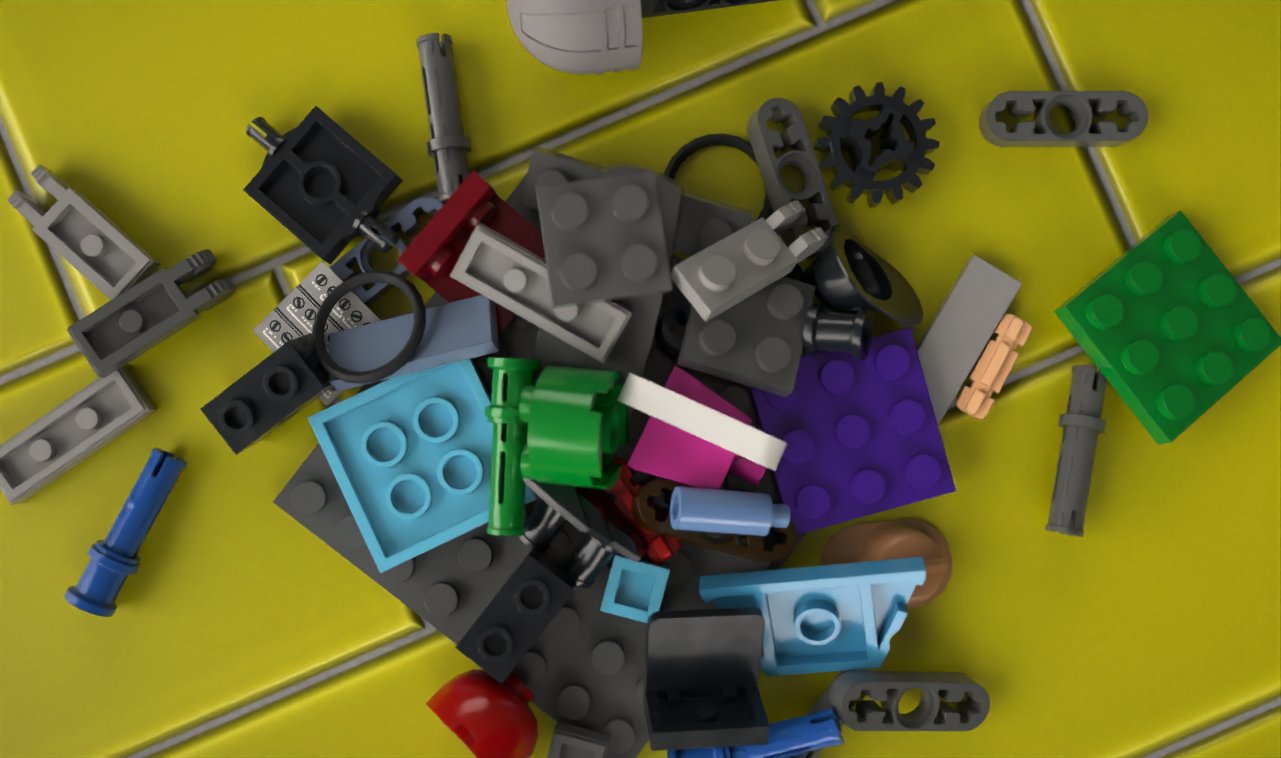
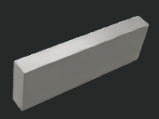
[450,223,634,364]
[916,255,1022,425]
[0,365,157,505]

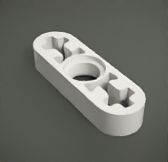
[617,373,787,471]

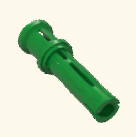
[485,358,540,536]

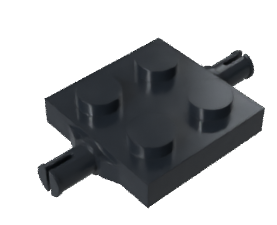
[243,106,403,264]

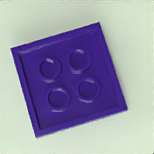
[749,327,956,535]

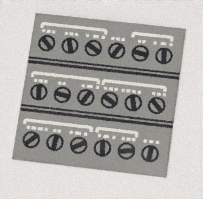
[253,261,381,406]

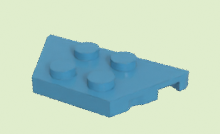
[699,557,926,676]

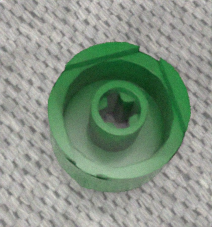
[519,366,629,490]

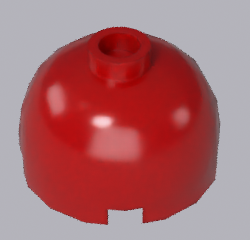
[426,669,538,758]

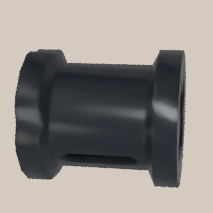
[803,304,873,361]

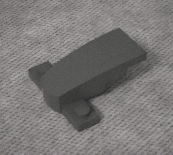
[520,146,753,424]

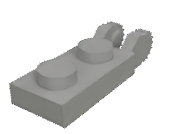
[7,164,160,300]
[670,200,828,322]

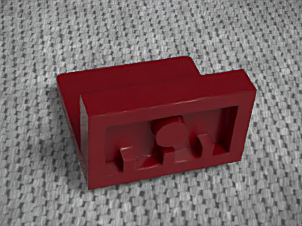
[396,171,546,337]

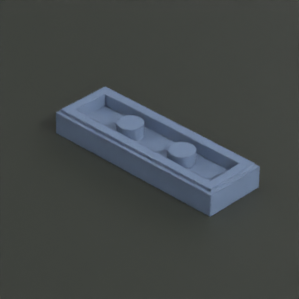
[329,295,499,391]

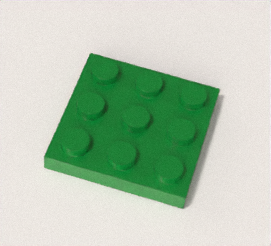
[1054,210,1281,445]

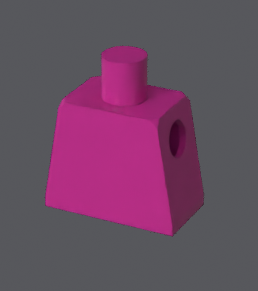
[627,366,766,490]

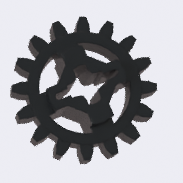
[814,82,939,208]

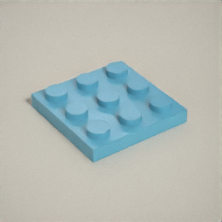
[308,358,538,573]

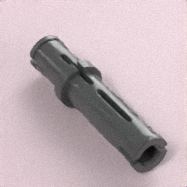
[416,33,472,204]
[1045,365,1107,537]

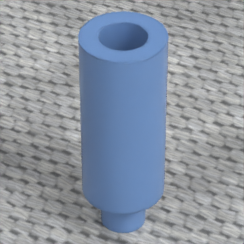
[670,486,790,536]

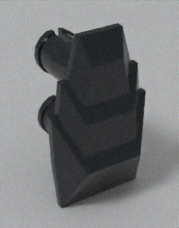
[518,478,649,588]

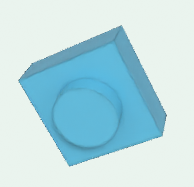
[600,554,670,623]

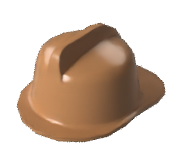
[820,519,952,609]

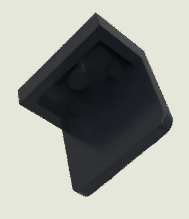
[643,607,770,751]

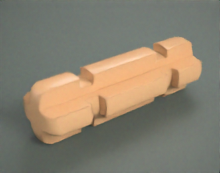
[956,314,1032,419]

